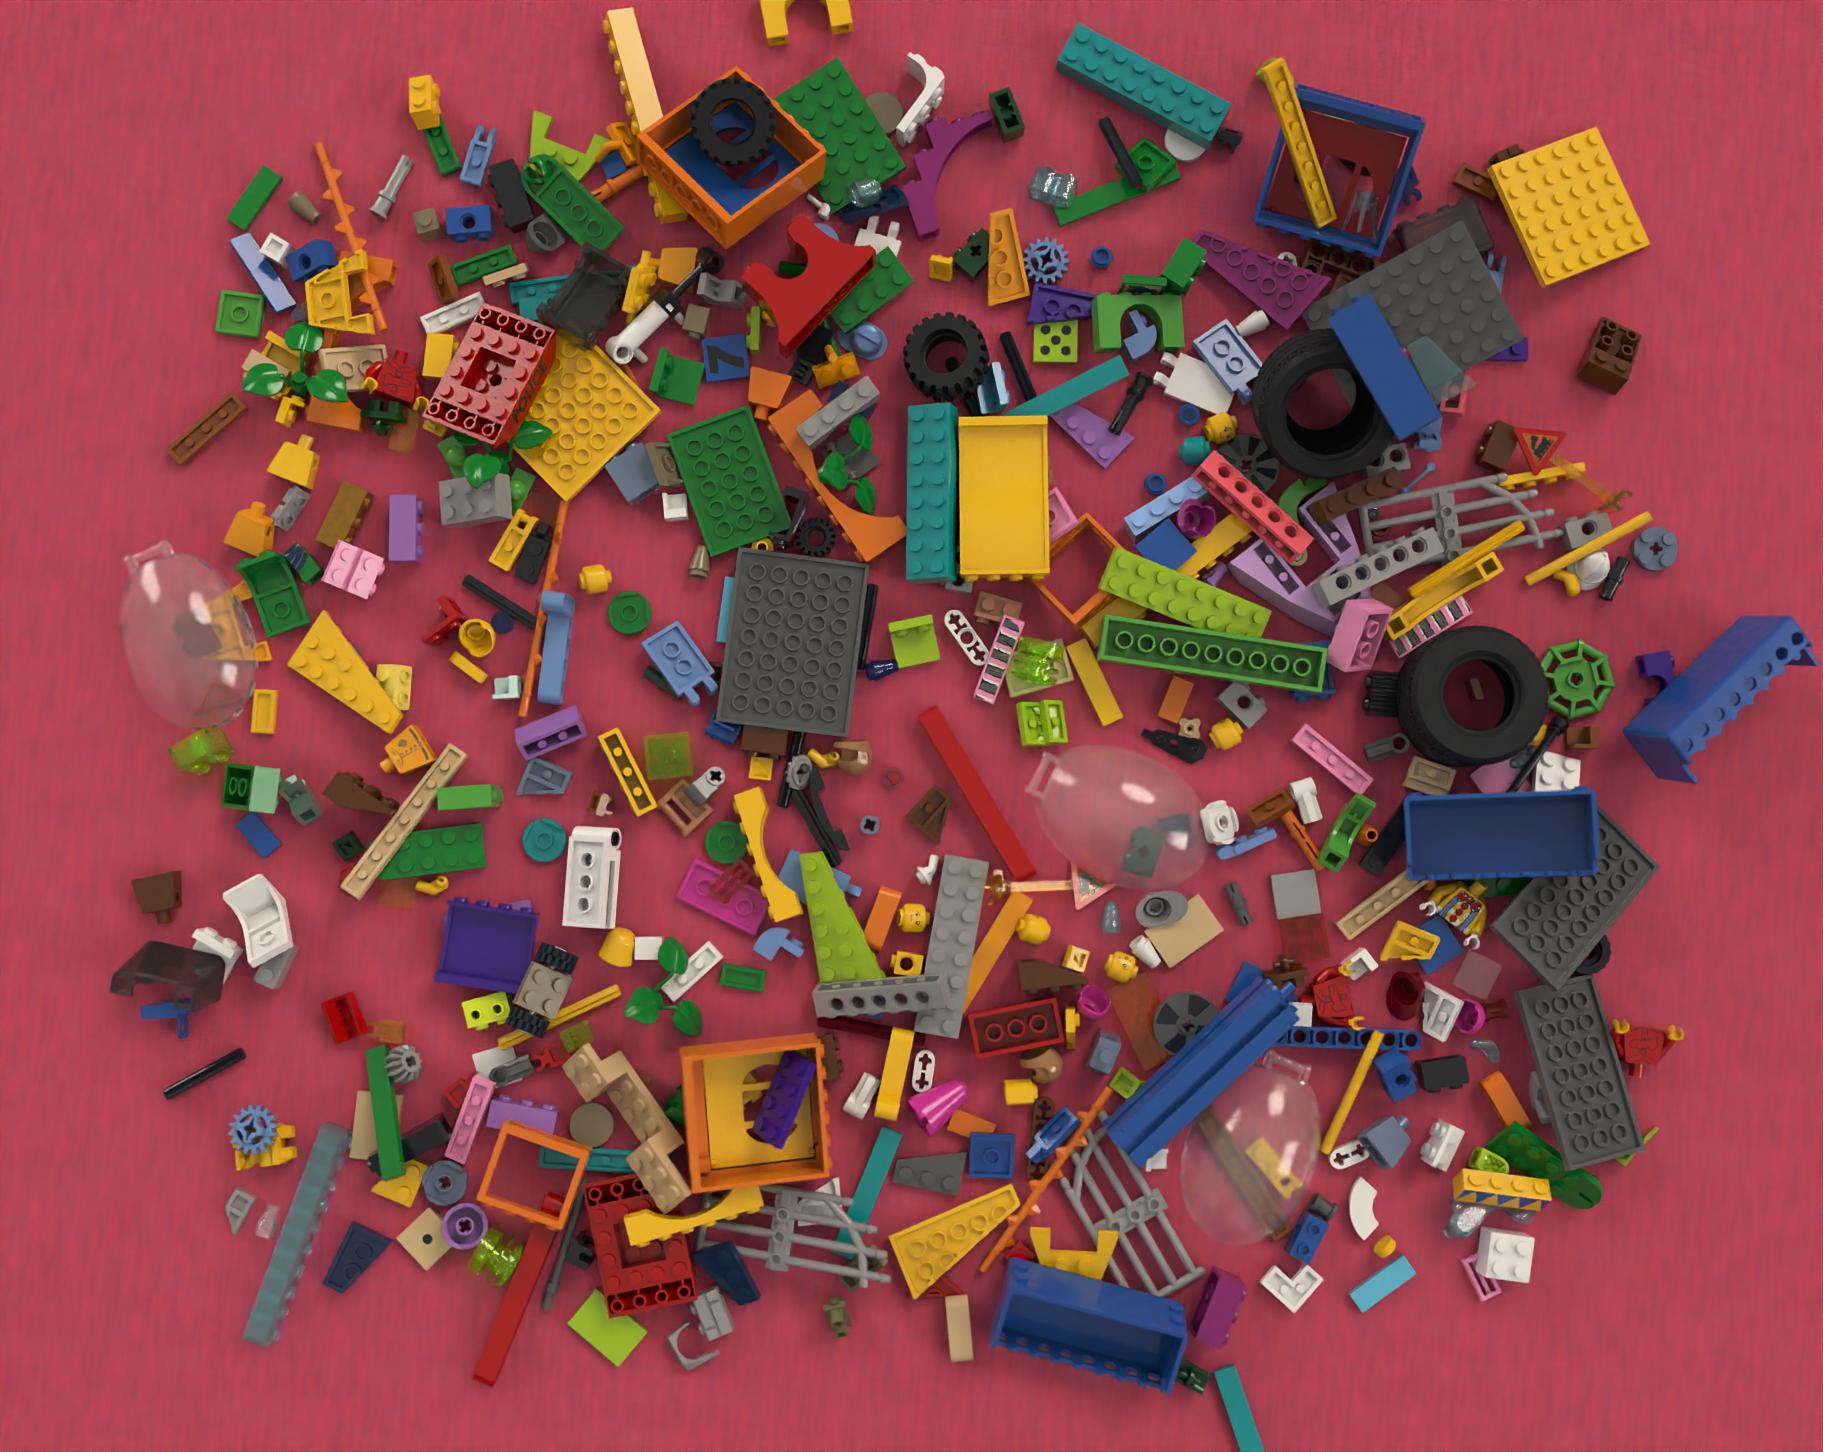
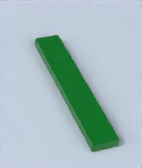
[1052,166,1181,228]
[365,1044,406,1182]

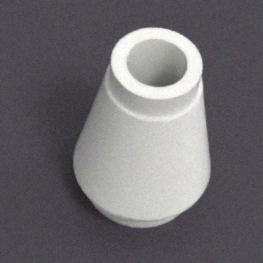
[1235,309,1270,337]
[1129,935,1161,968]

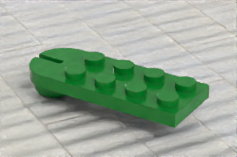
[521,154,626,260]
[367,823,487,880]
[1486,1121,1603,1209]

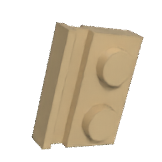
[482,262,530,288]
[1402,756,1456,795]

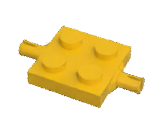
[622,250,657,325]

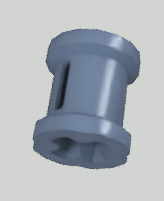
[860,815,880,835]

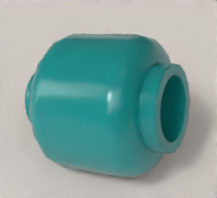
[1178,436,1211,465]

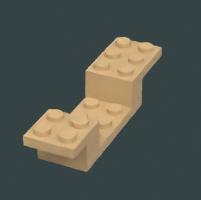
[562,1043,692,1215]

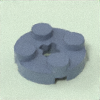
[1631,527,1678,572]
[422,1159,469,1206]

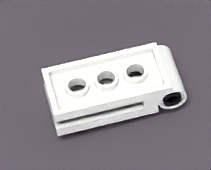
[562,826,622,929]

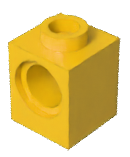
[890,950,924,976]

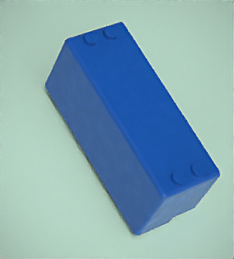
[1622,616,1820,784]
[1403,786,1600,881]
[990,1257,1188,1396]

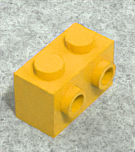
[409,75,441,130]

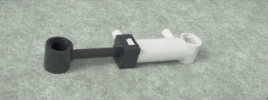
[605,246,724,364]

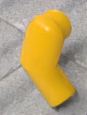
[1553,569,1581,597]
[806,748,840,768]
[415,876,449,896]

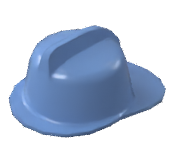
[837,320,887,360]

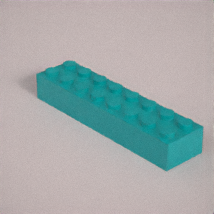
[1056,23,1232,151]
[906,402,958,584]

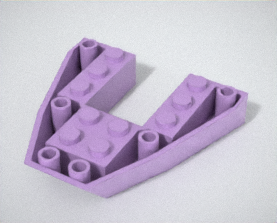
[1226,481,1372,638]

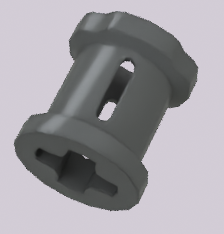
[1308,1192,1338,1222]

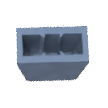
[1084,1028,1121,1076]
[1355,1115,1411,1169]

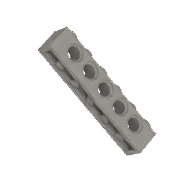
[1311,526,1444,609]
[812,973,950,1019]

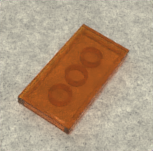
[1105,971,1173,1071]

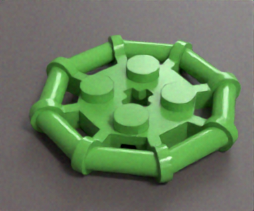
[1540,639,1616,721]

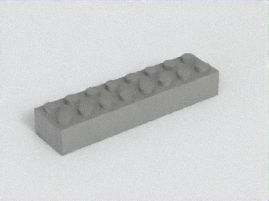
[914,854,989,1039]

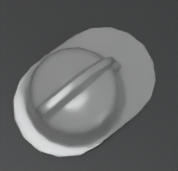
[1135,890,1188,928]

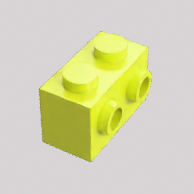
[462,992,514,1031]

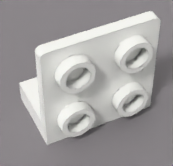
[1420,1119,1465,1172]

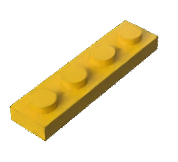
[1495,462,1586,491]

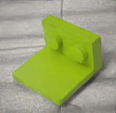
[888,614,940,669]

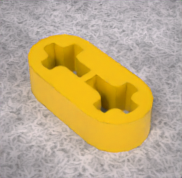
[449,650,489,684]

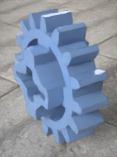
[1023,237,1070,285]
[228,1105,280,1154]

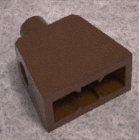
[131,871,182,925]

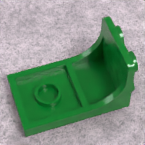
[233,550,312,638]

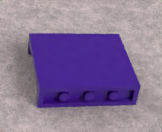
[434,896,540,994]

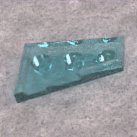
[1406,336,1477,406]

